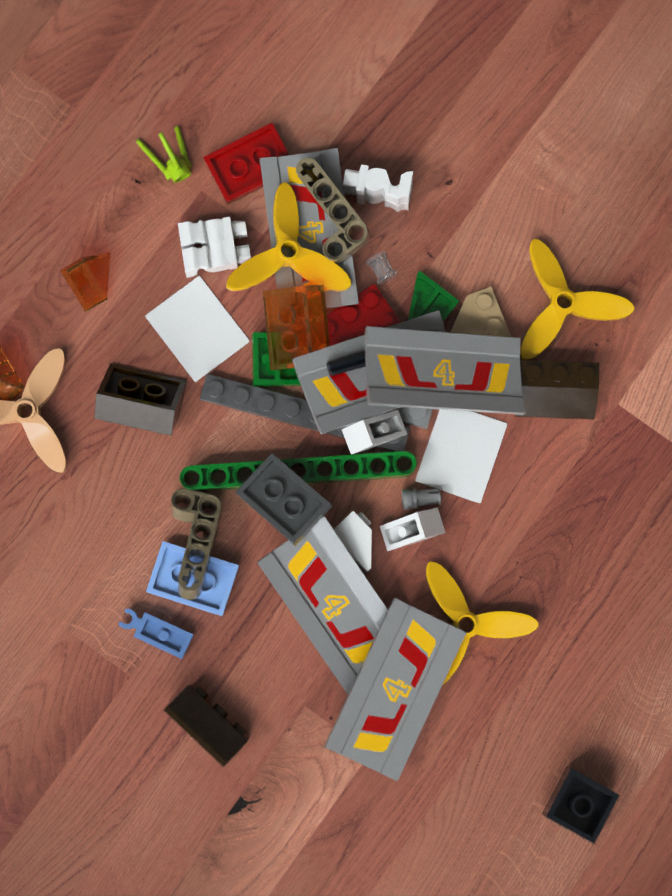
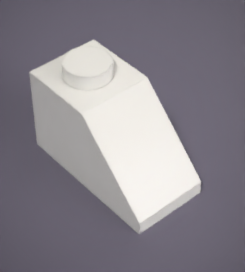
[342,410,407,455]
[380,507,445,551]
[333,511,372,573]

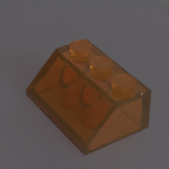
[263,285,330,370]

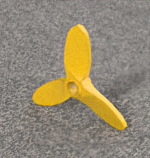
[226,182,351,292]
[520,239,634,360]
[426,562,538,685]

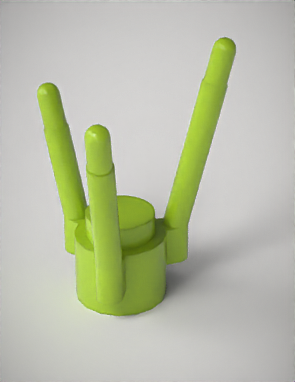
[136,126,192,183]

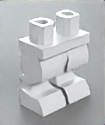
[343,165,413,212]
[178,217,251,278]

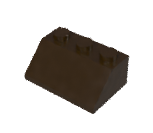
[515,360,599,420]
[94,363,187,436]
[164,685,249,767]

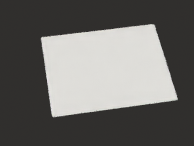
[145,276,250,382]
[415,409,507,504]

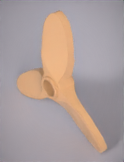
[0,348,67,473]

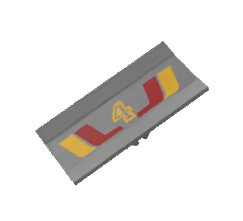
[260,148,359,314]
[292,310,446,435]
[365,326,526,415]
[257,516,388,694]
[324,598,467,781]

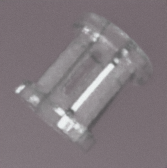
[366,251,399,285]

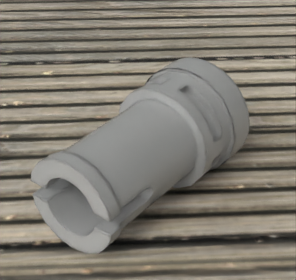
[401,488,441,510]

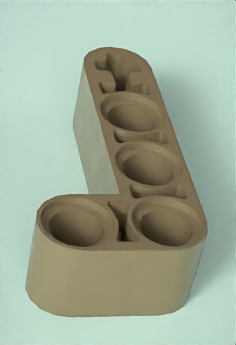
[296,158,370,264]
[171,489,221,600]

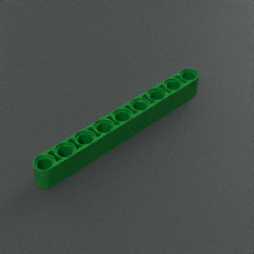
[179,451,417,492]

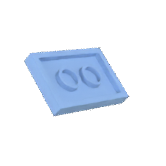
[146,541,239,616]

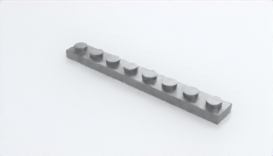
[200,374,410,452]

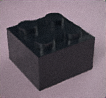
[542,766,620,844]

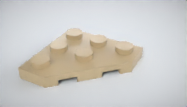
[450,287,511,337]

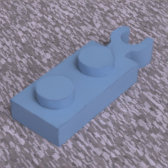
[119,609,194,659]

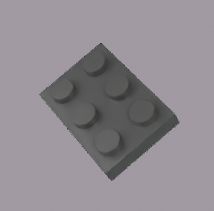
[235,453,332,546]

